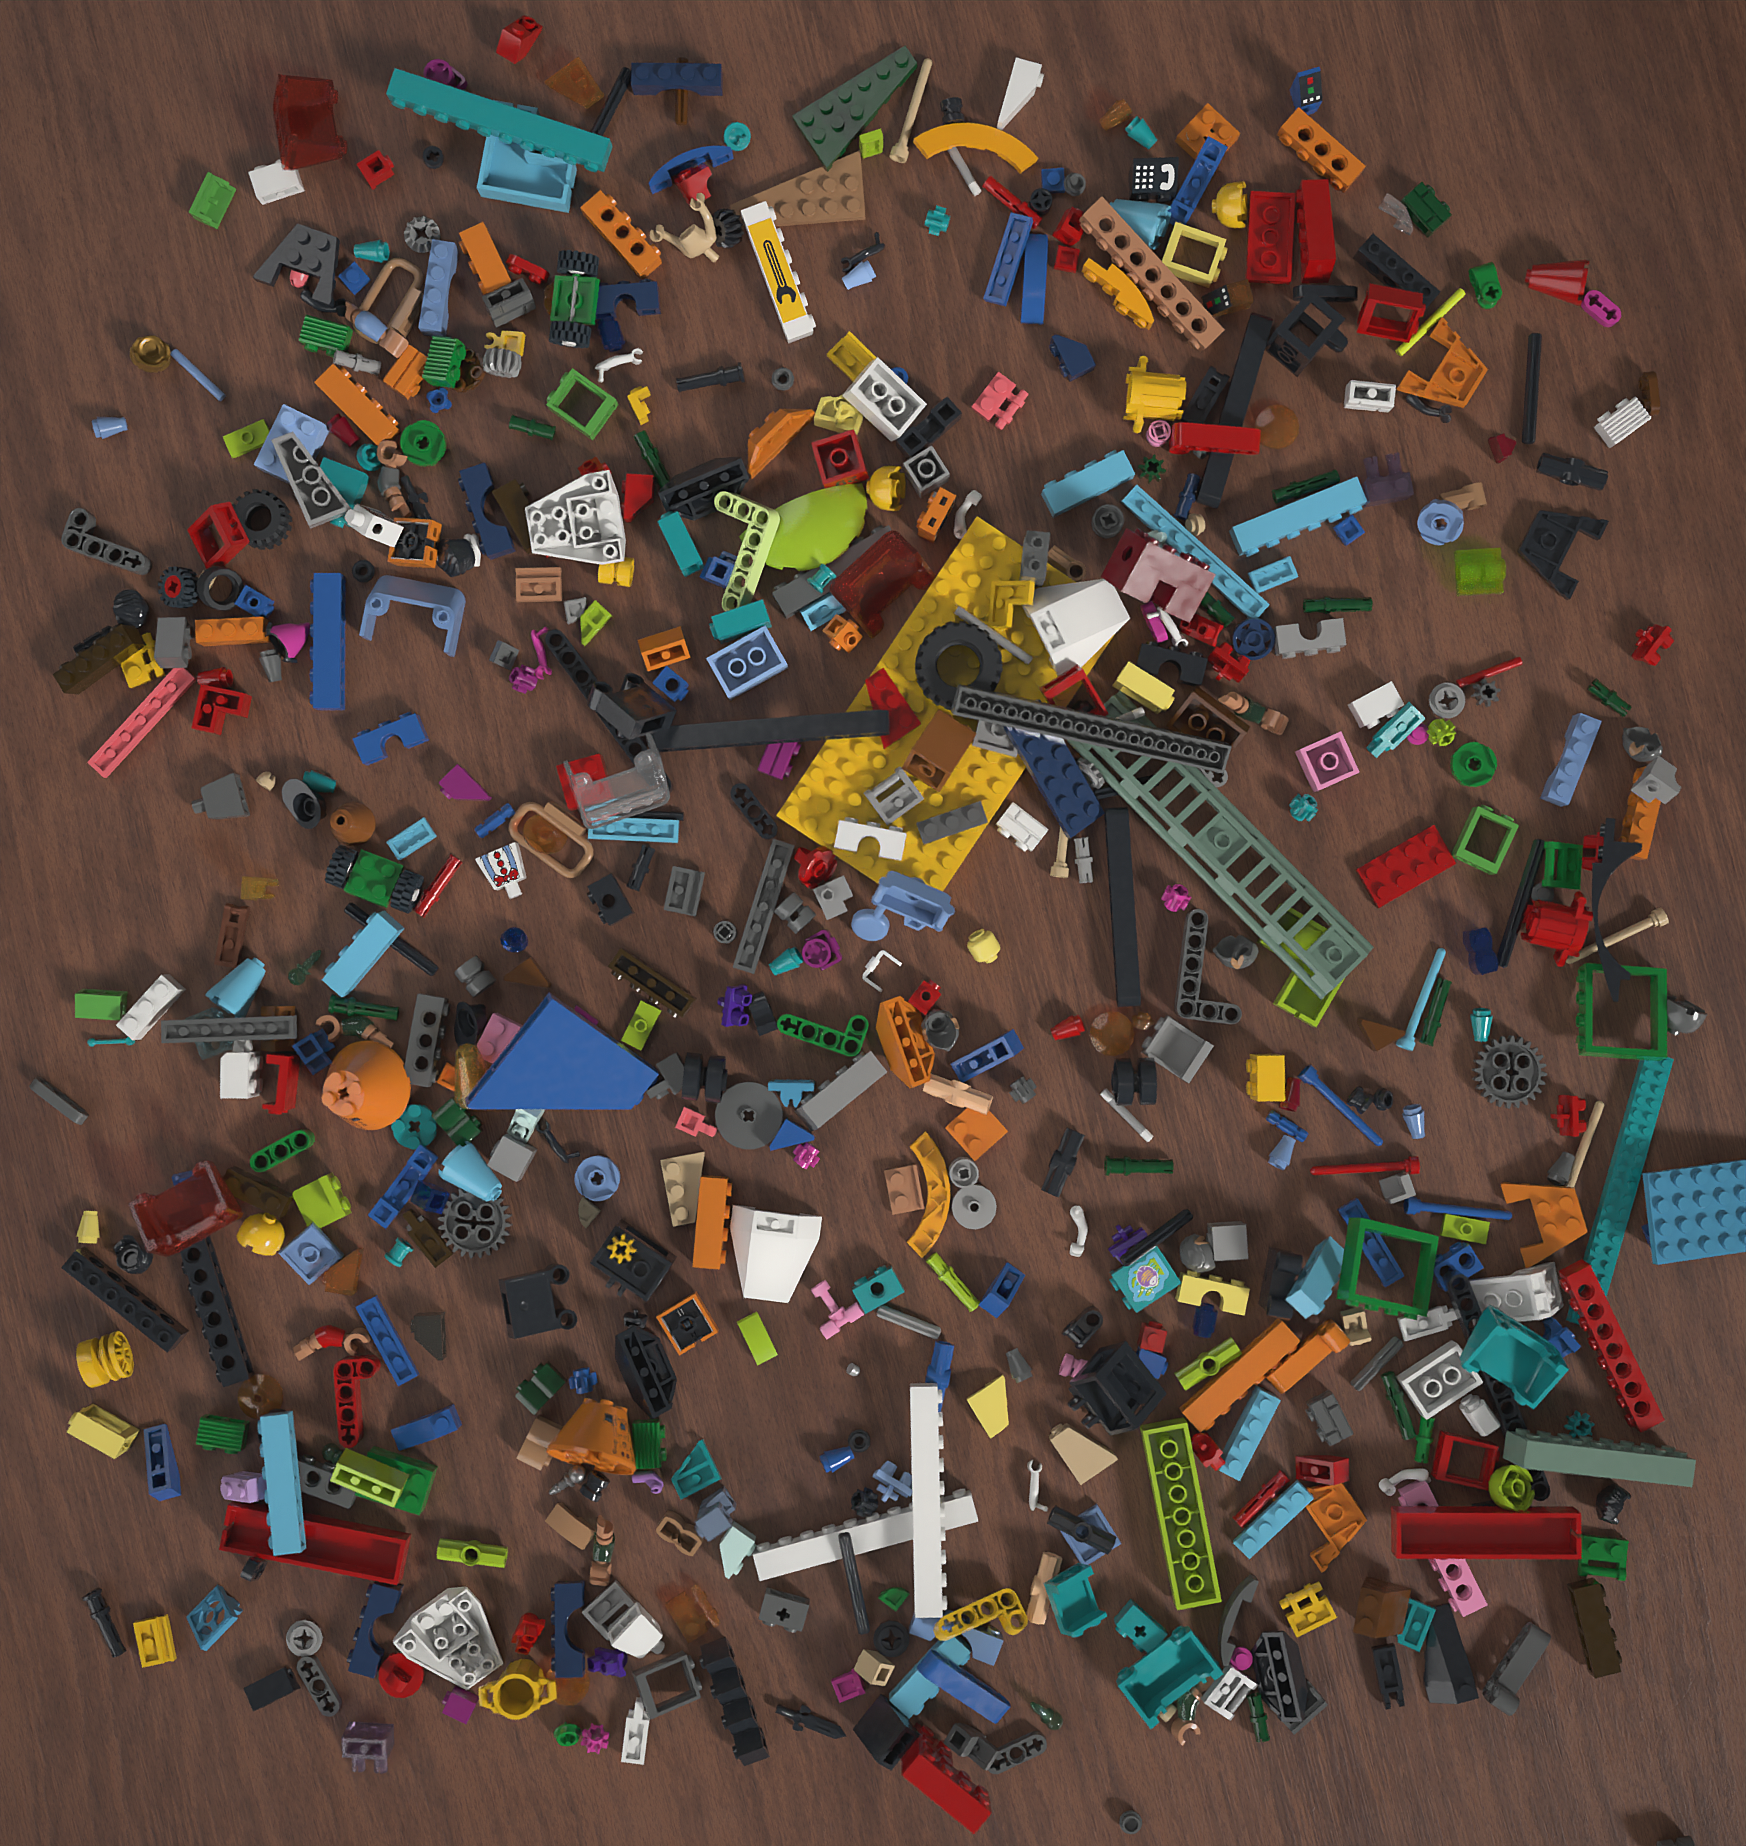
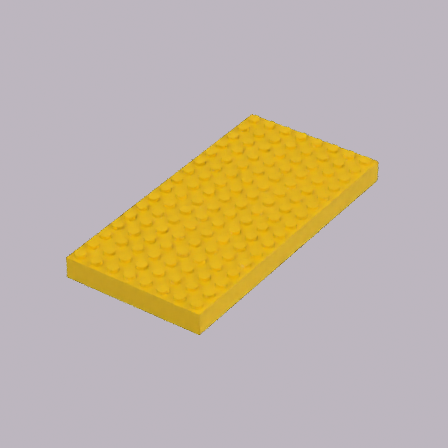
[776,516,1115,891]

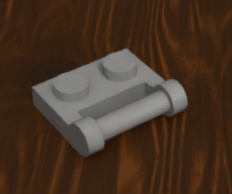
[864,766,924,826]
[582,1580,637,1641]
[1201,1663,1258,1721]

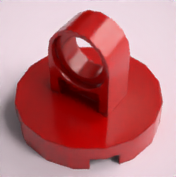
[794,846,838,889]
[378,1652,425,1698]

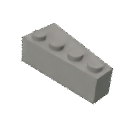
[271,432,351,529]
[795,1051,887,1132]

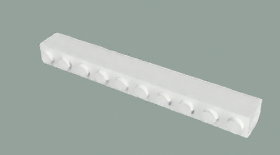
[910,1383,947,1618]
[753,1489,978,1581]

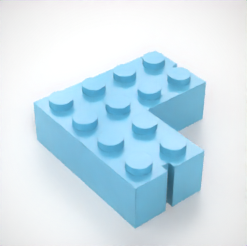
[477,100,577,213]

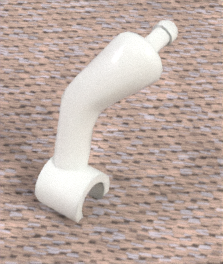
[595,348,643,382]
[954,490,982,539]
[1147,606,1188,648]
[1070,1206,1088,1257]
[1027,1460,1048,1512]
[1379,1468,1431,1496]

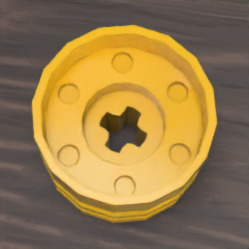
[76,1331,134,1388]

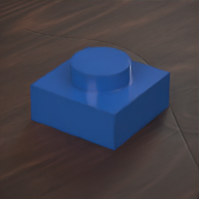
[1041,168,1065,194]
[338,261,371,295]

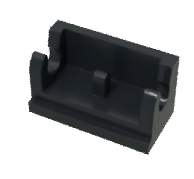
[243,1667,301,1711]

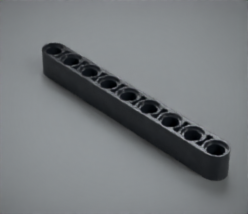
[1196,312,1273,509]
[545,629,673,796]
[1104,807,1141,1007]

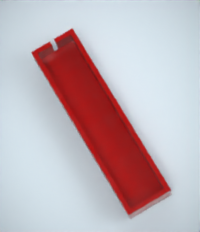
[219,1501,411,1585]
[1391,1506,1581,1559]

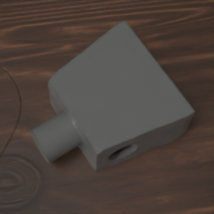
[192,773,250,820]

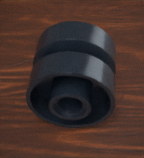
[682,1052,728,1103]
[1111,1057,1157,1106]

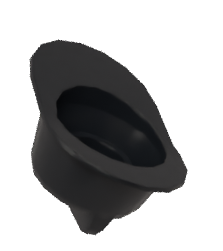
[282,779,327,829]
[454,1001,488,1053]

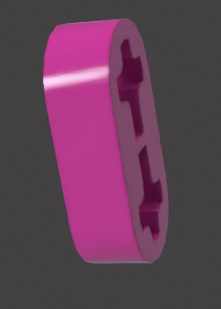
[1581,290,1621,327]
[1140,601,1168,644]

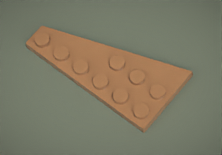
[730,151,865,229]

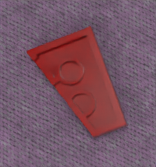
[865,667,921,750]

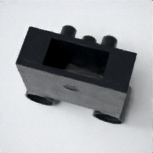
[586,673,677,740]
[1258,1247,1303,1320]
[498,1264,577,1339]

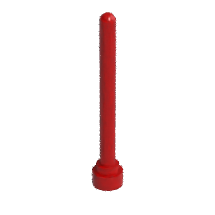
[1310,1156,1420,1175]

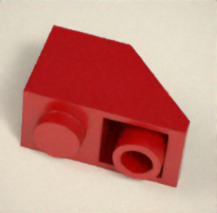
[496,15,543,64]
[620,473,655,523]

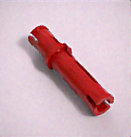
[982,175,1043,230]
[412,854,463,918]
[1232,1470,1290,1528]

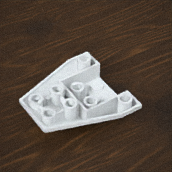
[525,470,626,565]
[1022,579,1130,677]
[730,1205,822,1303]
[393,1586,503,1690]

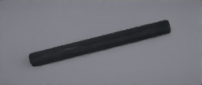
[1495,839,1546,968]

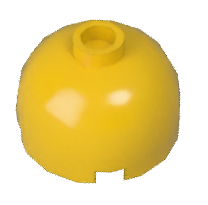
[1212,181,1248,228]
[866,466,906,511]
[236,1212,285,1255]

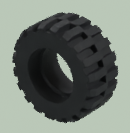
[915,621,1003,710]

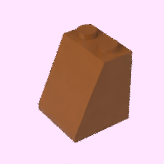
[902,709,977,792]

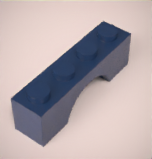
[631,63,723,96]
[458,463,516,560]
[551,1580,585,1678]
[347,1581,404,1679]

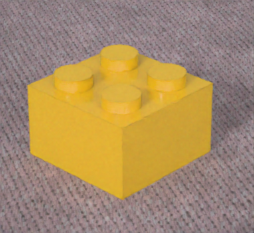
[1246,1054,1285,1101]

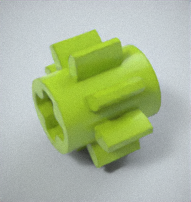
[1427,718,1456,746]

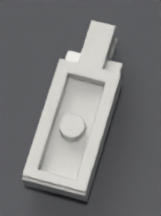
[1397,1305,1457,1341]
[621,1697,650,1765]

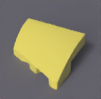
[814,395,864,435]
[966,1374,1009,1438]

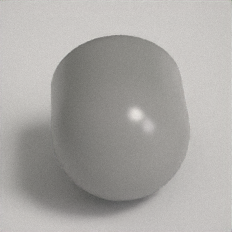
[846,1363,860,1376]

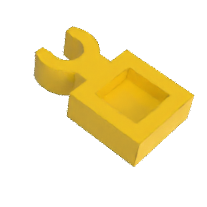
[484,331,526,357]

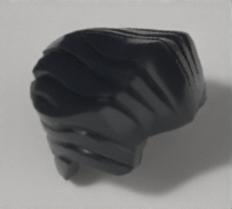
[436,538,476,577]
[113,590,150,629]
[113,1235,154,1274]
[1595,1483,1631,1524]

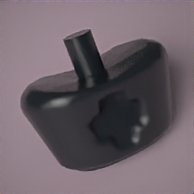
[624,1309,648,1329]

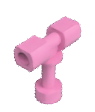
[811,1280,864,1339]

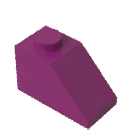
[438,764,492,801]

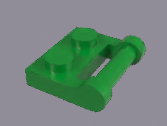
[1541,841,1583,890]
[1577,1534,1629,1581]

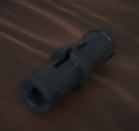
[626,845,656,892]

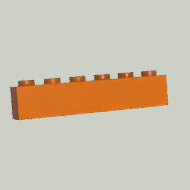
[1179,1318,1300,1432]

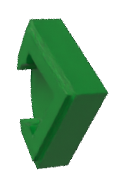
[878,1587,910,1612]

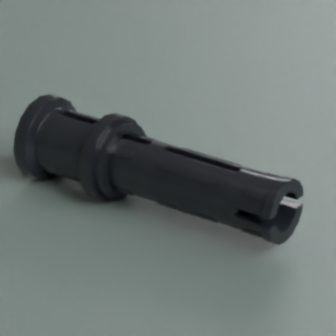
[676,362,745,393]
[82,1588,127,1658]

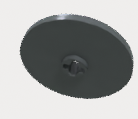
[715,1082,783,1149]

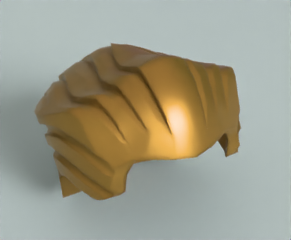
[130,336,171,373]

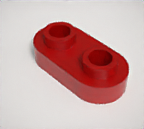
[506,254,550,285]

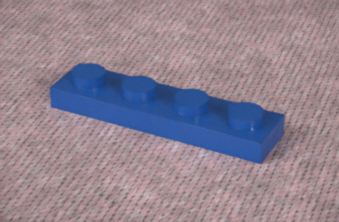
[983,212,1033,307]
[1337,1198,1404,1287]
[355,1295,419,1386]

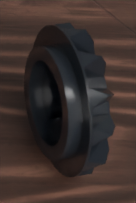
[873,1620,909,1657]

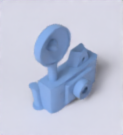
[851,871,955,941]

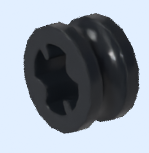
[423,146,444,169]

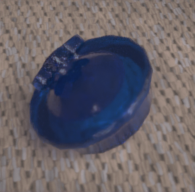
[500,927,528,953]

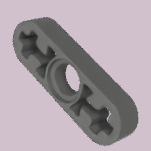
[29,1076,89,1125]
[297,1654,342,1717]
[988,1731,1047,1774]

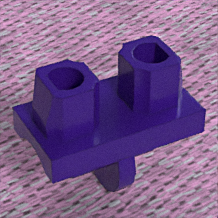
[717,984,752,1027]
[1108,1224,1148,1265]
[587,1647,628,1677]

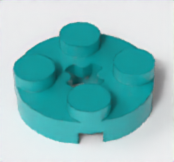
[391,1104,438,1149]

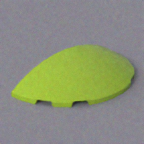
[739,483,867,571]

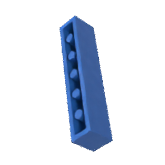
[309,573,346,710]

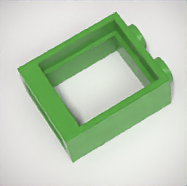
[546,368,618,441]
[1451,805,1519,875]

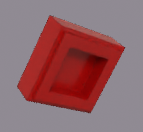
[1054,245,1080,273]

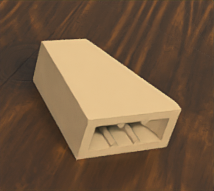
[1048,1423,1118,1485]

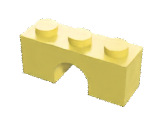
[1175,1270,1250,1316]

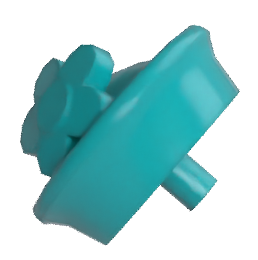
[723,122,751,151]
[356,444,383,471]

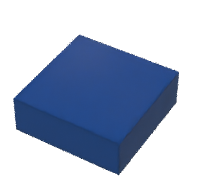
[1333,514,1365,546]

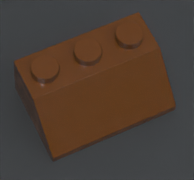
[1166,686,1250,755]

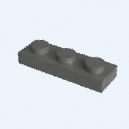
[916,801,988,845]

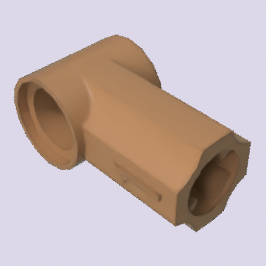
[1439,482,1487,510]
[1047,545,1086,582]

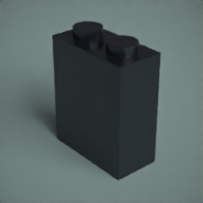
[853,1694,920,1771]

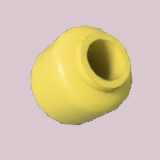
[967,929,1000,964]

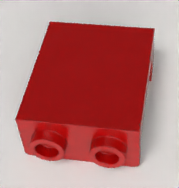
[262,1052,300,1114]

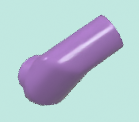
[632,1470,664,1494]

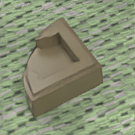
[578,1196,601,1228]

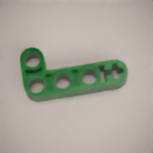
[777,1014,869,1056]

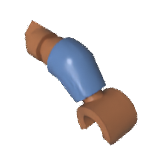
[345,301,408,358]

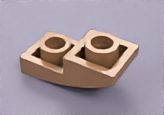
[545,1503,597,1550]

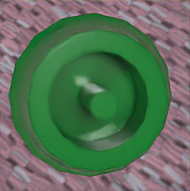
[554,1722,582,1746]

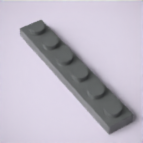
[733,839,795,974]
[161,1016,297,1043]

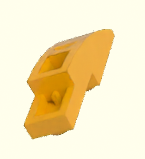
[1082,258,1154,330]

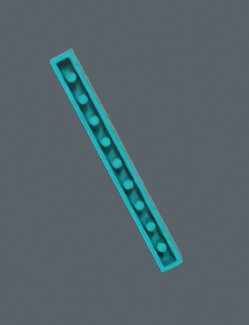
[386,68,613,172]

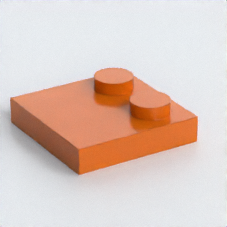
[945,1108,1008,1161]

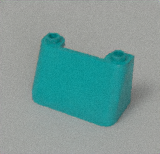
[1460,1305,1569,1409]
[1116,1626,1223,1729]

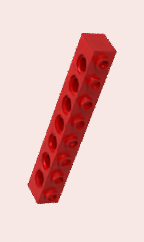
[1558,1259,1665,1433]

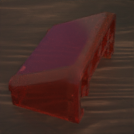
[273,74,347,171]
[830,531,936,639]
[128,1160,243,1257]

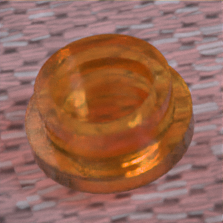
[1132,1012,1154,1030]

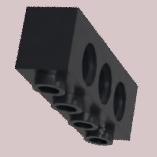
[1353,233,1441,310]

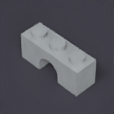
[1273,618,1346,659]

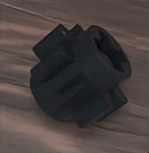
[851,1487,878,1517]

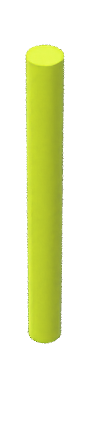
[1395,288,1466,357]

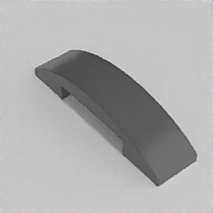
[1218,1574,1259,1667]

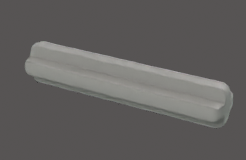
[877,1305,941,1339]

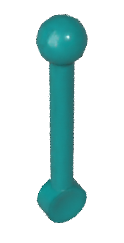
[87,1037,135,1047]

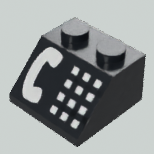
[1128,157,1179,202]

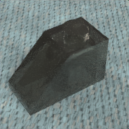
[410,1312,447,1361]

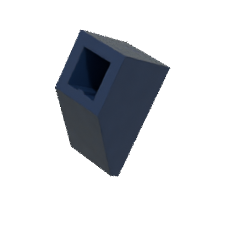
[1049,335,1096,382]

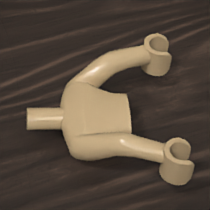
[650,193,719,262]

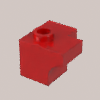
[673,163,712,206]

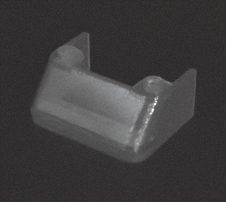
[563,732,670,829]

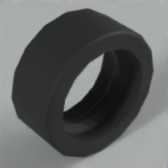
[197,566,244,610]

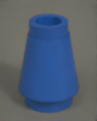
[819,1446,854,1473]

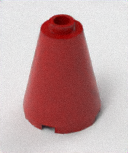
[1524,259,1590,306]

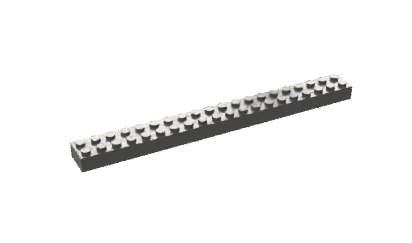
[951,684,1232,773]

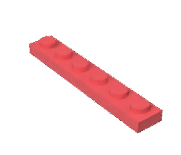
[87,668,197,778]

